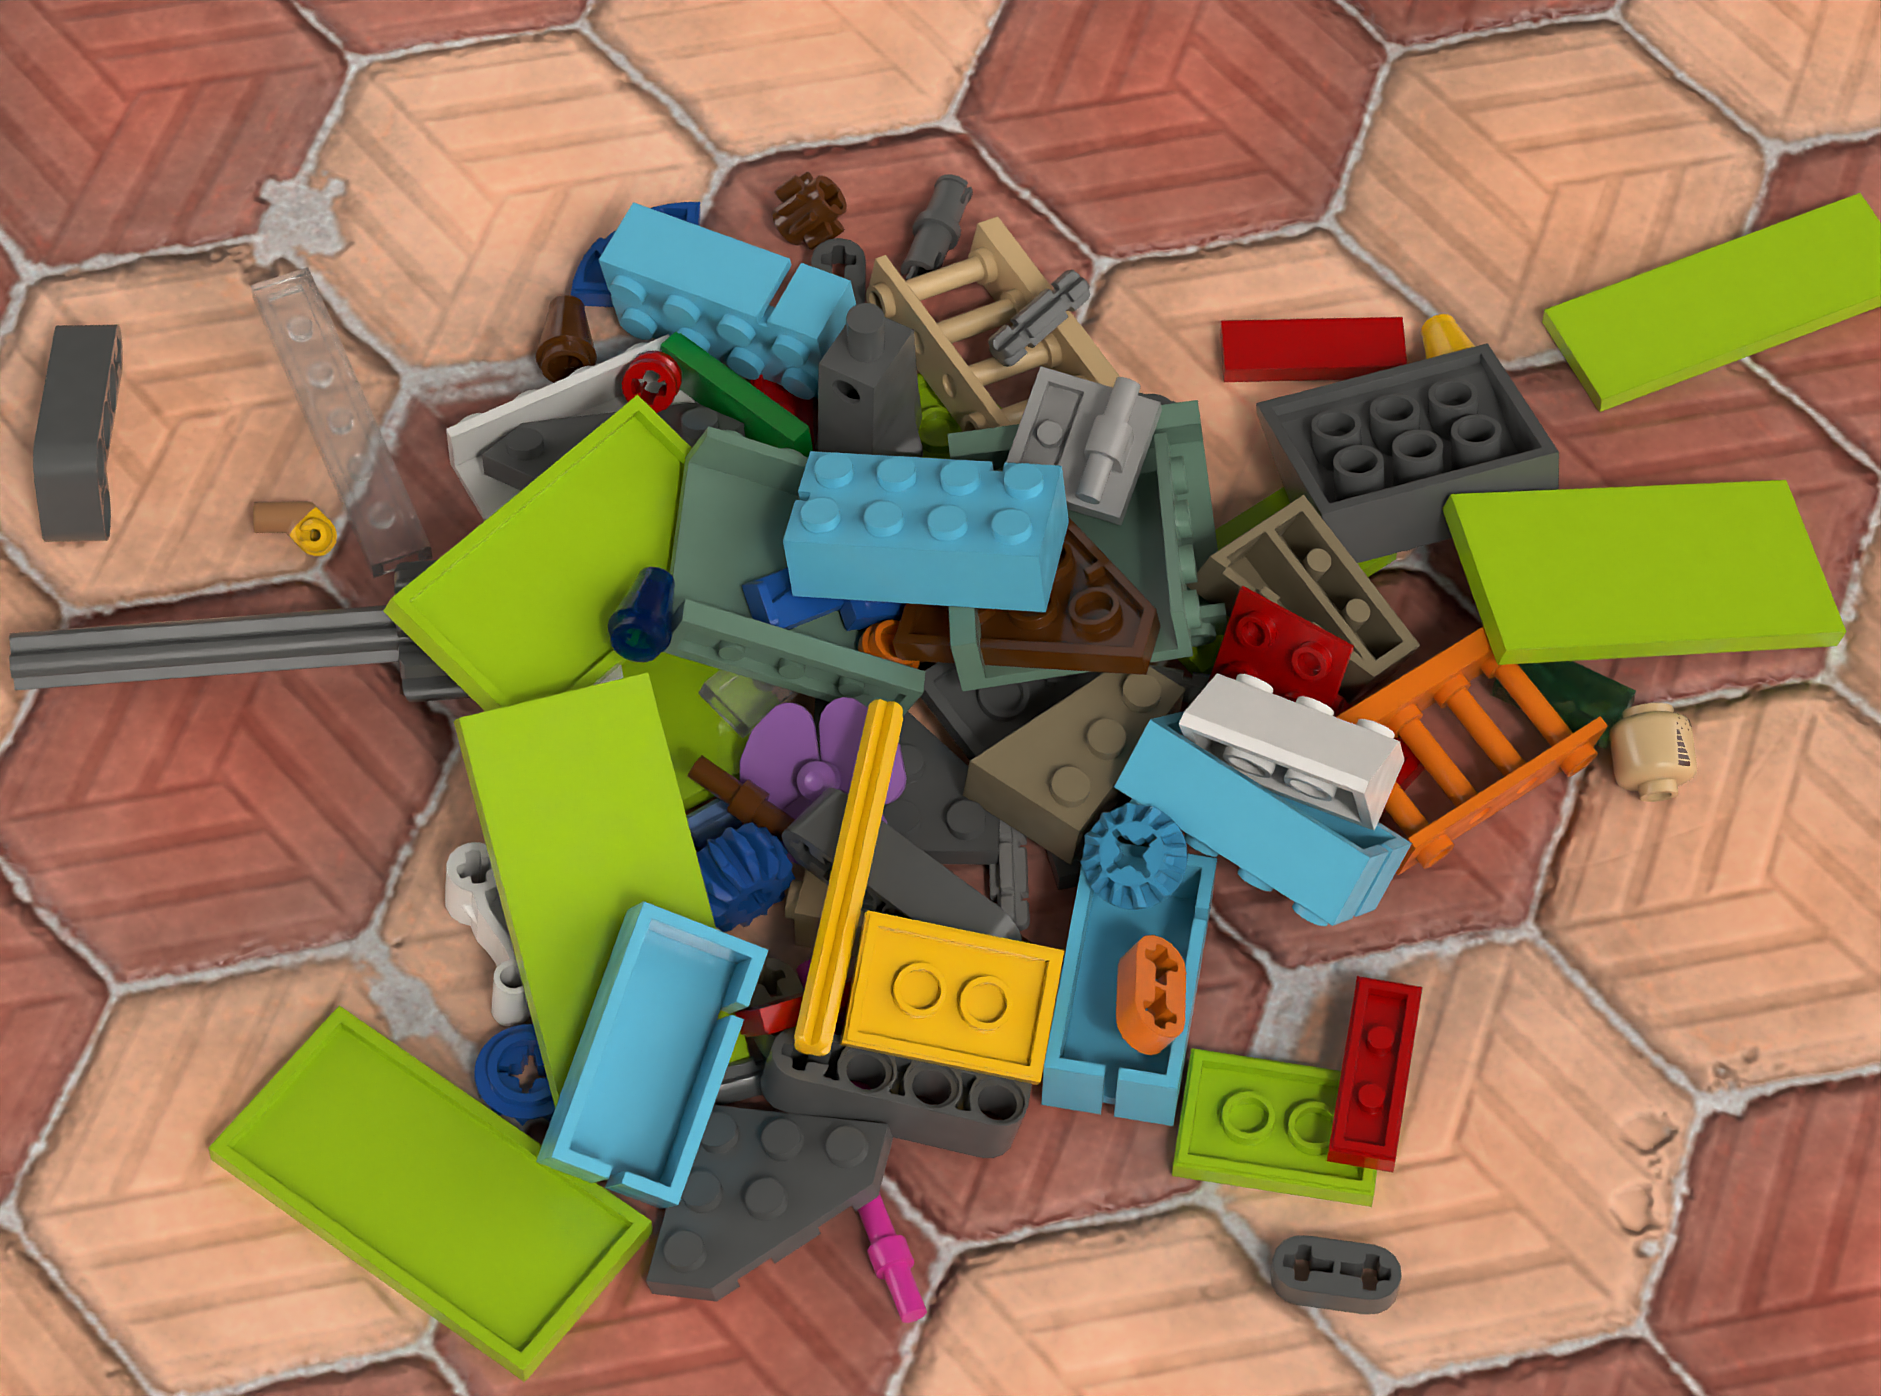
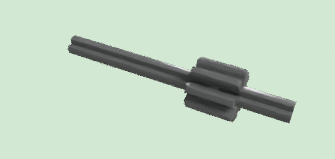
[9,560,657,702]

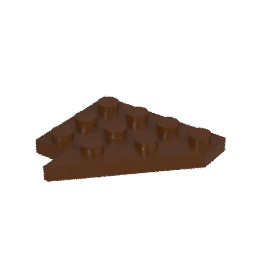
[893,517,1161,675]

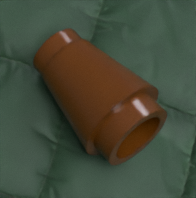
[536,295,597,383]

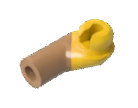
[253,501,337,556]

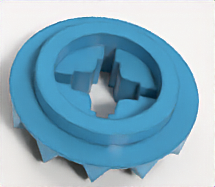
[1080,803,1188,910]

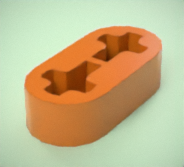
[1116,935,1186,1055]

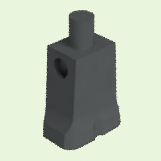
[814,303,923,458]

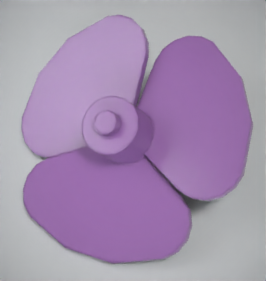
[740,697,907,865]

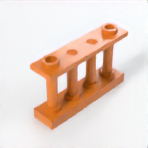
[1336,626,1608,875]

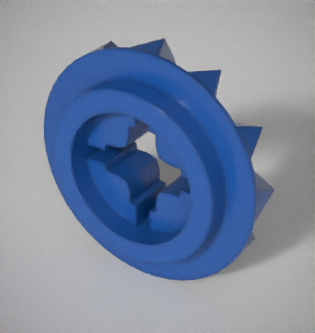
[474,1024,555,1126]

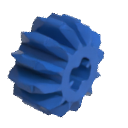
[696,822,795,932]

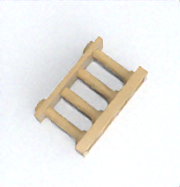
[866,216,1120,432]

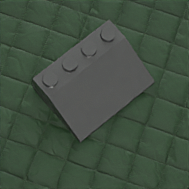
[1256,343,1559,563]

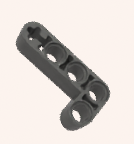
[33,325,123,542]
[782,787,1022,942]
[760,1027,1032,1158]

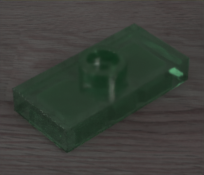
[1491,661,1636,749]

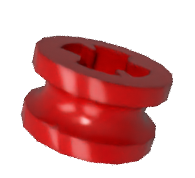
[622,351,682,413]

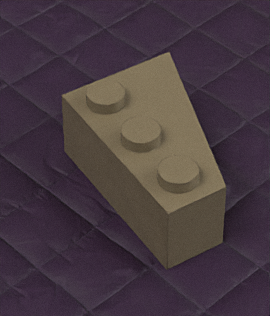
[1186,495,1420,704]
[963,666,1186,865]

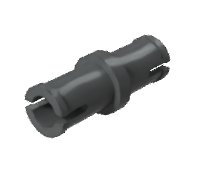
[901,174,973,280]

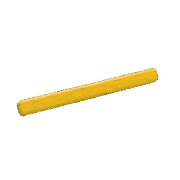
[794,699,903,1057]

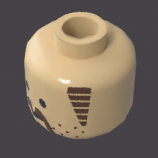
[1609,703,1697,802]

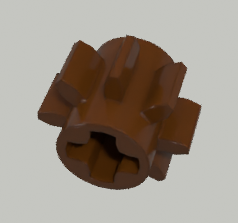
[772,172,847,250]

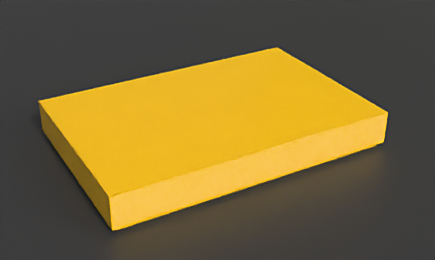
[839,910,1065,1085]

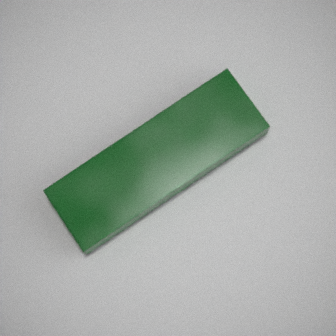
[661,331,813,457]

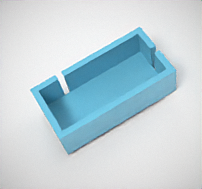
[599,202,857,400]
[783,451,1069,612]
[1114,711,1412,926]
[1041,843,1217,1126]
[536,901,768,1209]

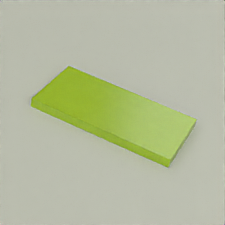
[383,395,692,711]
[1442,480,1847,665]
[453,672,750,1108]
[208,1005,653,1382]

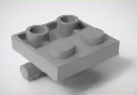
[1006,366,1162,525]

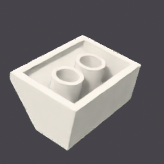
[1179,673,1404,831]

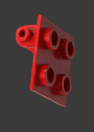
[1208,586,1354,717]

